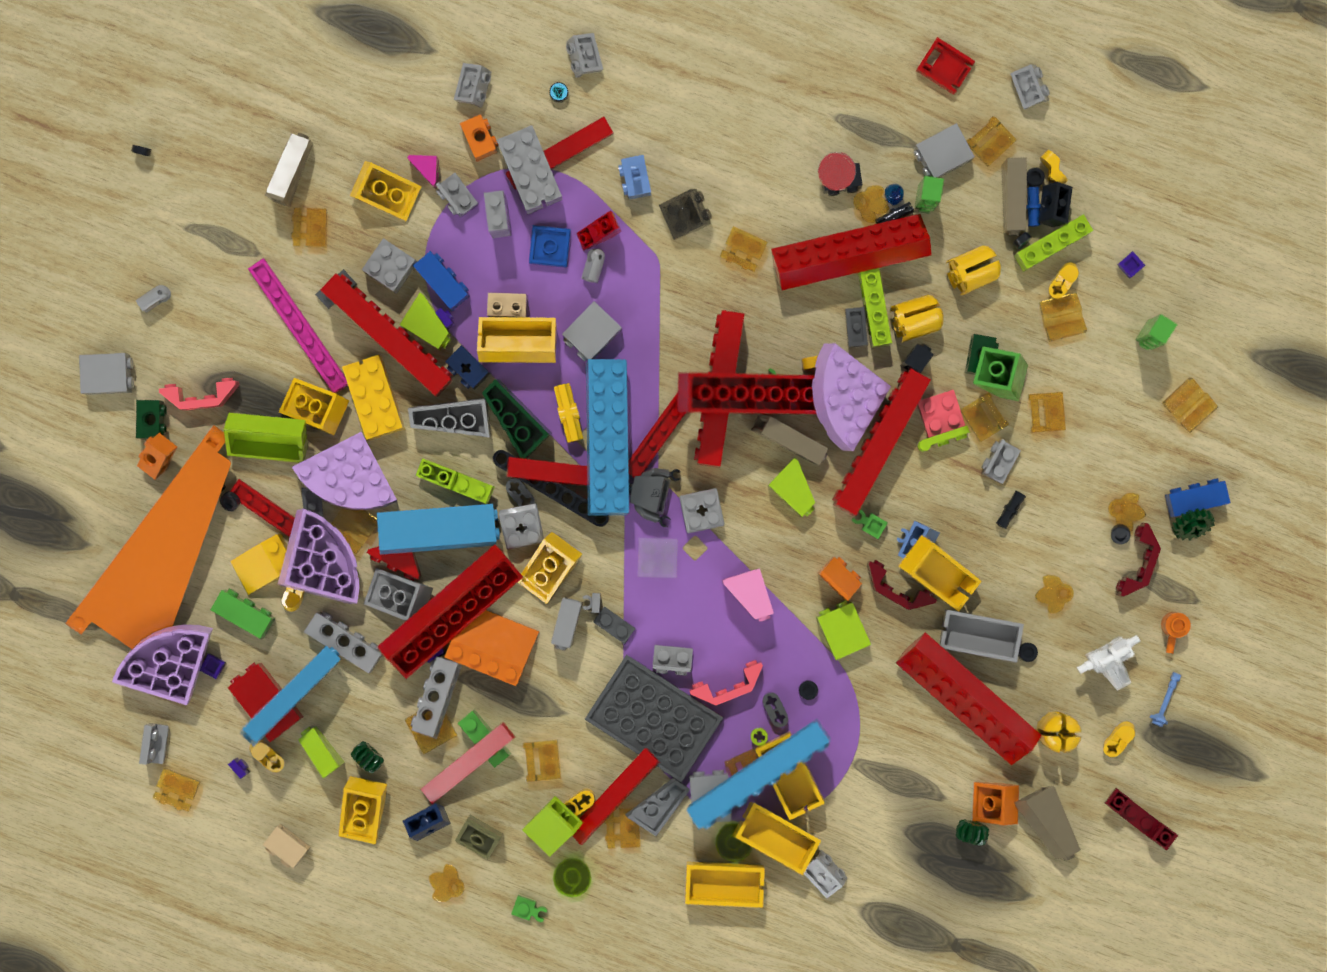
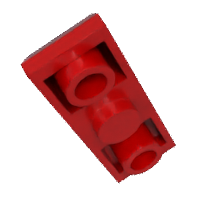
[576,211,622,250]
[366,546,422,581]

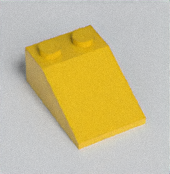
[350,161,422,221]
[279,378,349,435]
[517,532,582,604]
[230,534,288,595]
[338,776,387,844]

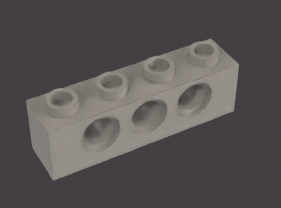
[304,611,383,673]
[411,656,462,739]

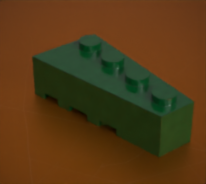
[482,379,552,459]

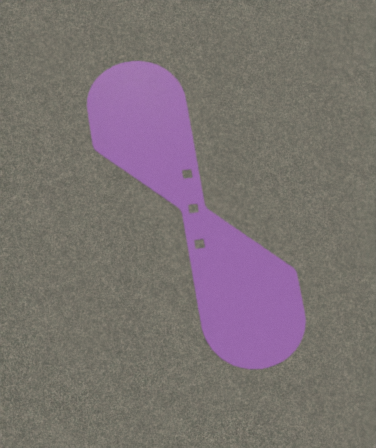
[425,169,860,822]

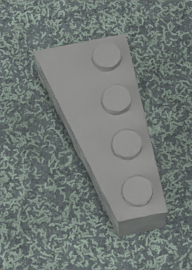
[408,398,491,438]

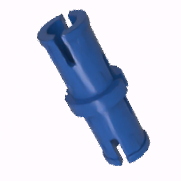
[1026,187,1041,227]

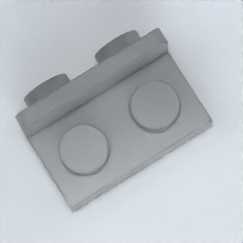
[566,33,603,78]
[454,63,491,108]
[1010,64,1050,109]
[436,173,478,218]
[981,439,1021,484]
[652,645,693,675]
[139,723,169,765]
[804,850,847,898]

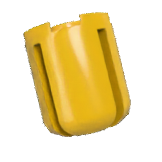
[945,245,1001,295]
[890,295,944,343]
[1036,711,1081,753]

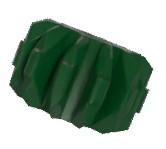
[351,741,384,774]
[956,819,989,846]

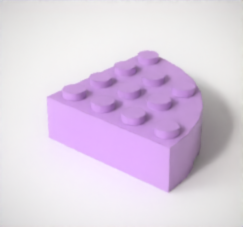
[812,343,891,451]
[292,432,397,510]
[278,509,360,604]
[112,625,213,705]

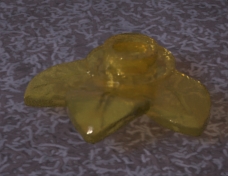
[853,185,890,223]
[1108,493,1146,531]
[1035,575,1074,613]
[429,864,464,902]

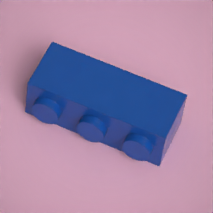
[413,251,470,311]
[1165,478,1231,517]

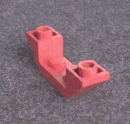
[159,378,239,411]
[690,660,763,705]

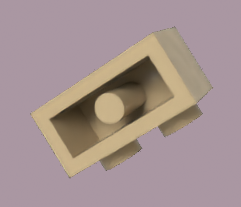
[487,293,528,318]
[263,824,311,868]

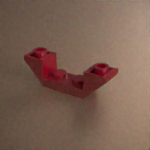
[1116,523,1161,597]
[867,560,937,610]
[1104,788,1179,851]

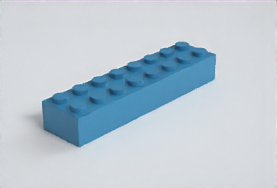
[586,359,629,516]
[686,718,831,830]

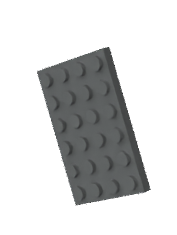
[585,654,723,782]

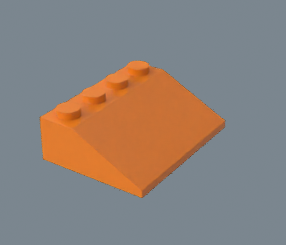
[445,610,539,686]

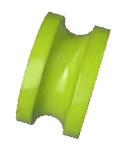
[750,728,768,746]

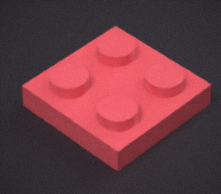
[918,390,965,438]

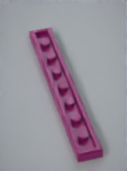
[248,258,348,393]

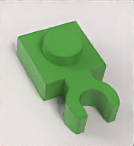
[851,510,888,539]
[511,895,548,922]

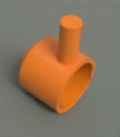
[1161,612,1191,654]

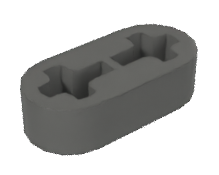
[506,478,536,507]
[762,692,788,727]

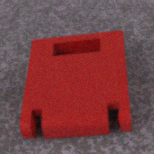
[916,37,975,95]

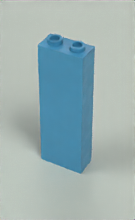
[377,504,500,555]
[240,646,341,747]

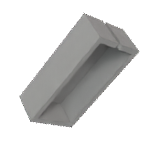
[497,125,563,214]
[939,609,1024,662]

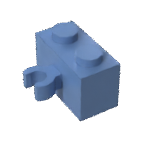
[618,155,651,200]
[896,521,940,558]

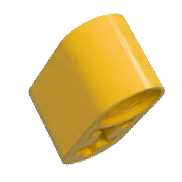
[563,788,595,816]

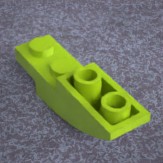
[416,458,495,504]

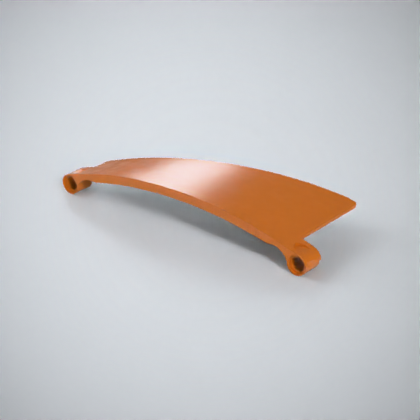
[65,425,231,649]

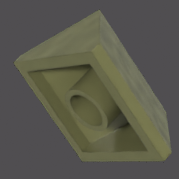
[455,814,503,860]

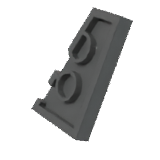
[625,778,690,836]

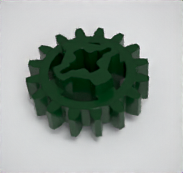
[1172,508,1215,540]

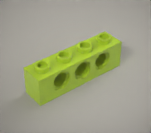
[1014,214,1094,272]
[858,268,892,348]

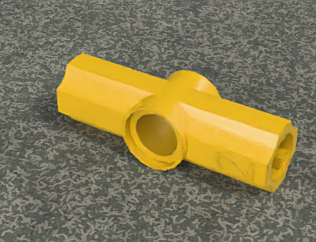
[554,383,584,443]

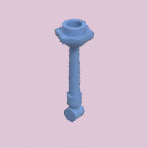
[1150,672,1181,727]

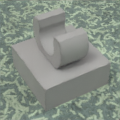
[582,593,601,613]

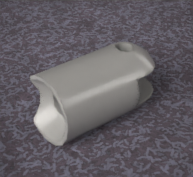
[581,249,605,283]
[136,285,171,313]

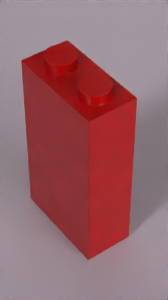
[227,662,304,742]

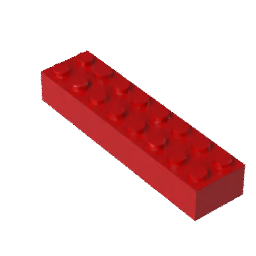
[771,214,932,290]
[320,273,453,397]
[694,310,745,468]
[832,369,931,516]
[678,372,817,414]
[377,544,523,679]
[896,632,1042,766]

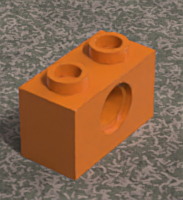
[460,114,499,161]
[137,433,177,480]

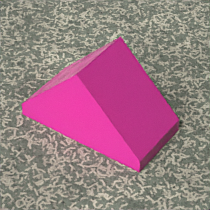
[407,155,439,188]

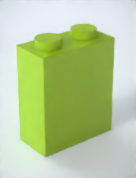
[816,600,871,660]
[522,796,583,857]

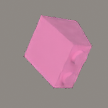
[722,568,774,621]

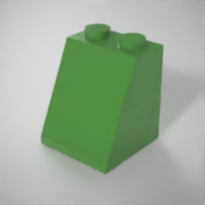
[973,347,1028,401]

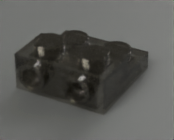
[659,189,712,240]

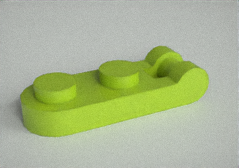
[917,425,970,452]

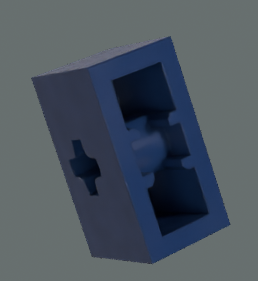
[445,345,490,390]
[403,803,451,841]

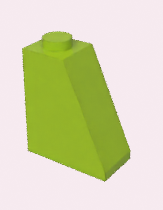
[400,293,451,351]
[768,457,815,517]
[298,726,345,778]

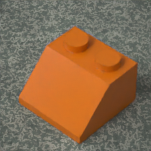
[817,557,862,601]
[972,782,1019,825]

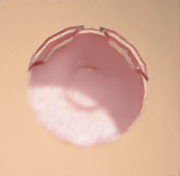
[818,152,856,191]

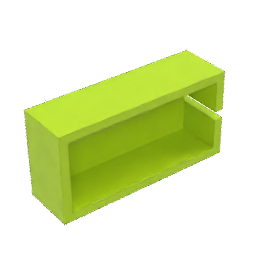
[224,413,308,463]

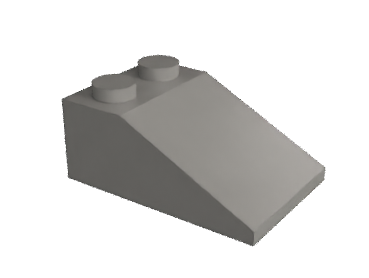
[364,568,433,621]

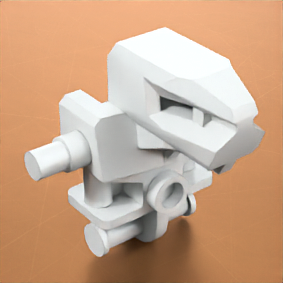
[1077,635,1140,691]

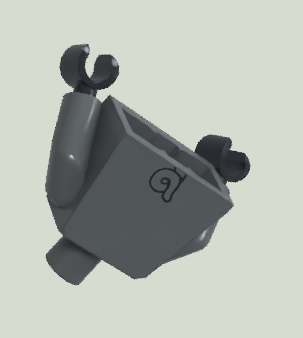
[629,468,681,528]

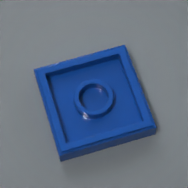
[529,225,571,268]

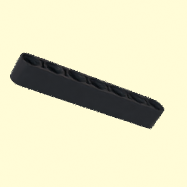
[493,450,609,527]

